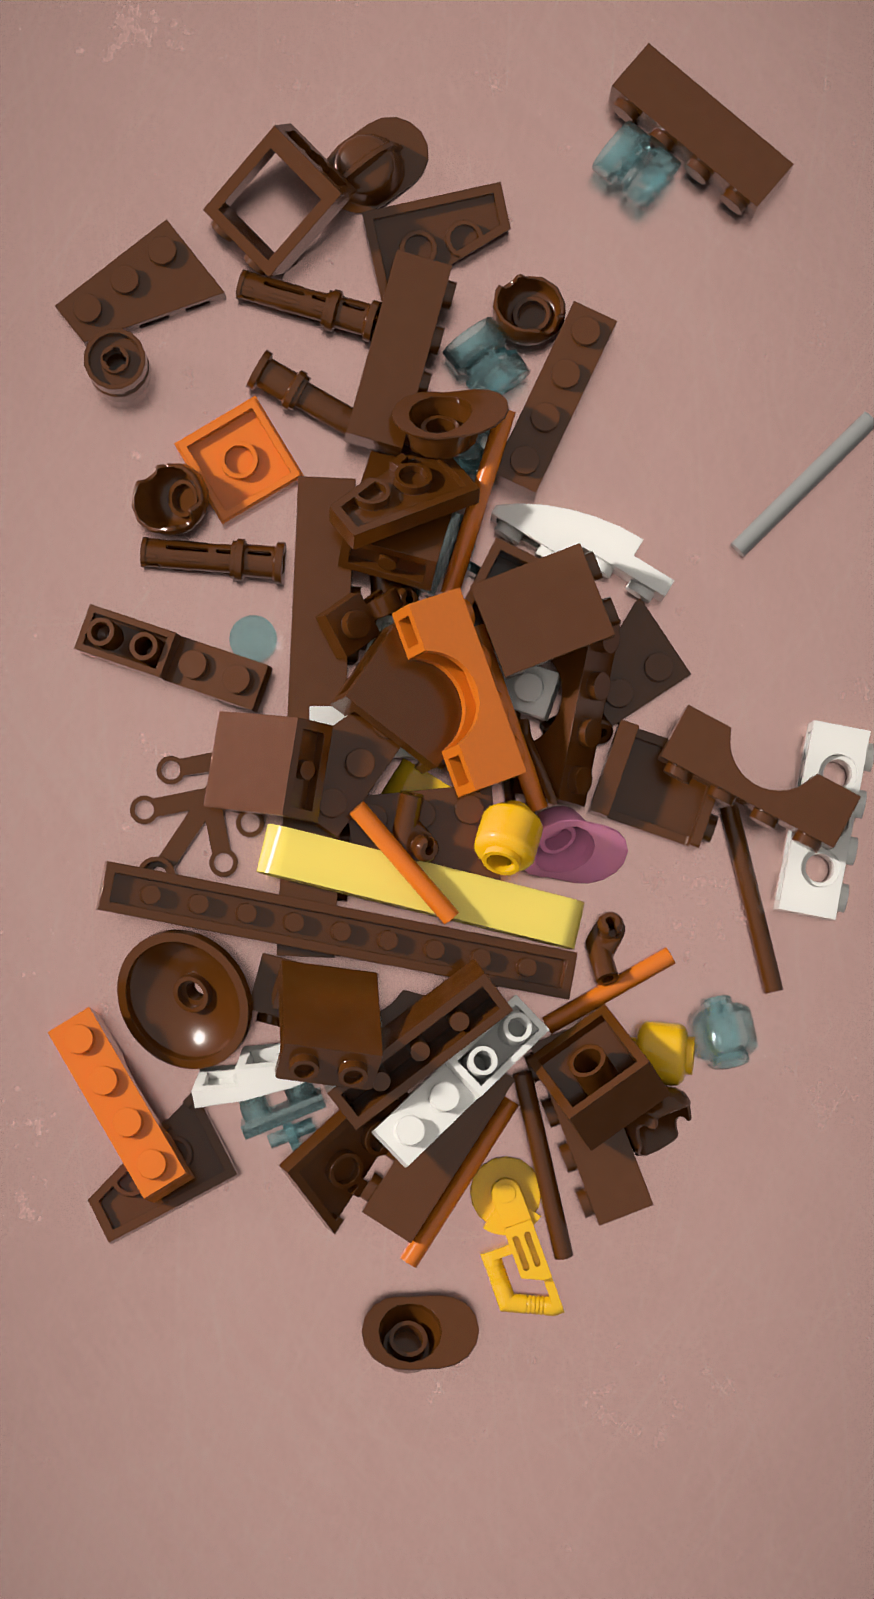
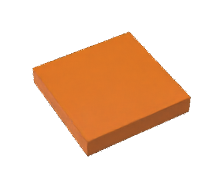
[174,396,304,527]

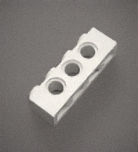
[773,720,874,921]

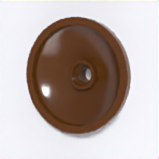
[117,929,252,1069]

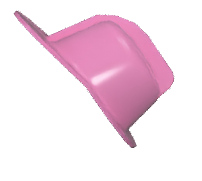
[525,806,628,883]

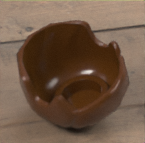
[493,274,566,346]
[132,463,209,536]
[624,1087,692,1156]

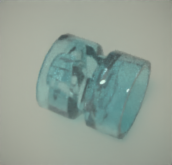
[591,120,681,211]
[443,317,531,396]

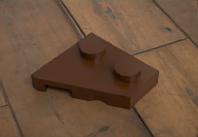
[603,598,691,726]

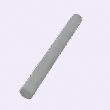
[731,412,874,557]

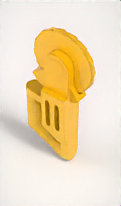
[470,1156,565,1316]

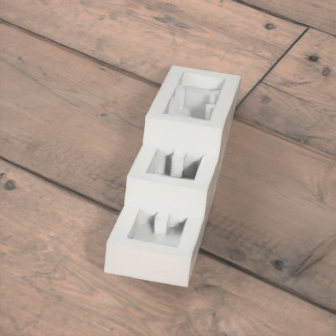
[191,1016,382,1108]

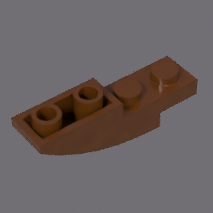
[74,604,273,713]

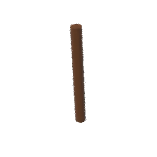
[719,804,783,994]
[513,1070,573,1260]

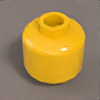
[474,800,543,875]
[631,1021,695,1086]

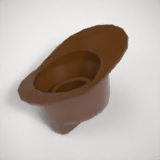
[327,117,428,214]
[392,389,509,460]
[361,1295,479,1374]

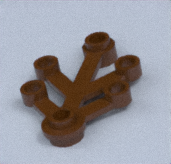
[130,752,265,877]

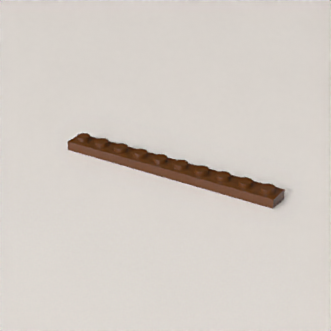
[96,861,578,1000]

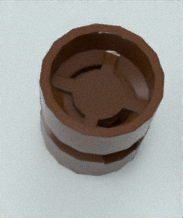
[84,328,151,402]

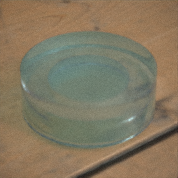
[229,615,278,663]

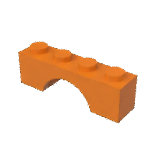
[392,587,527,797]
[48,1007,195,1203]

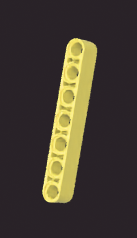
[256,824,585,950]

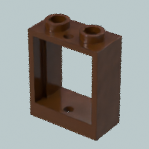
[203,123,357,277]

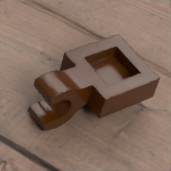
[315,587,404,659]

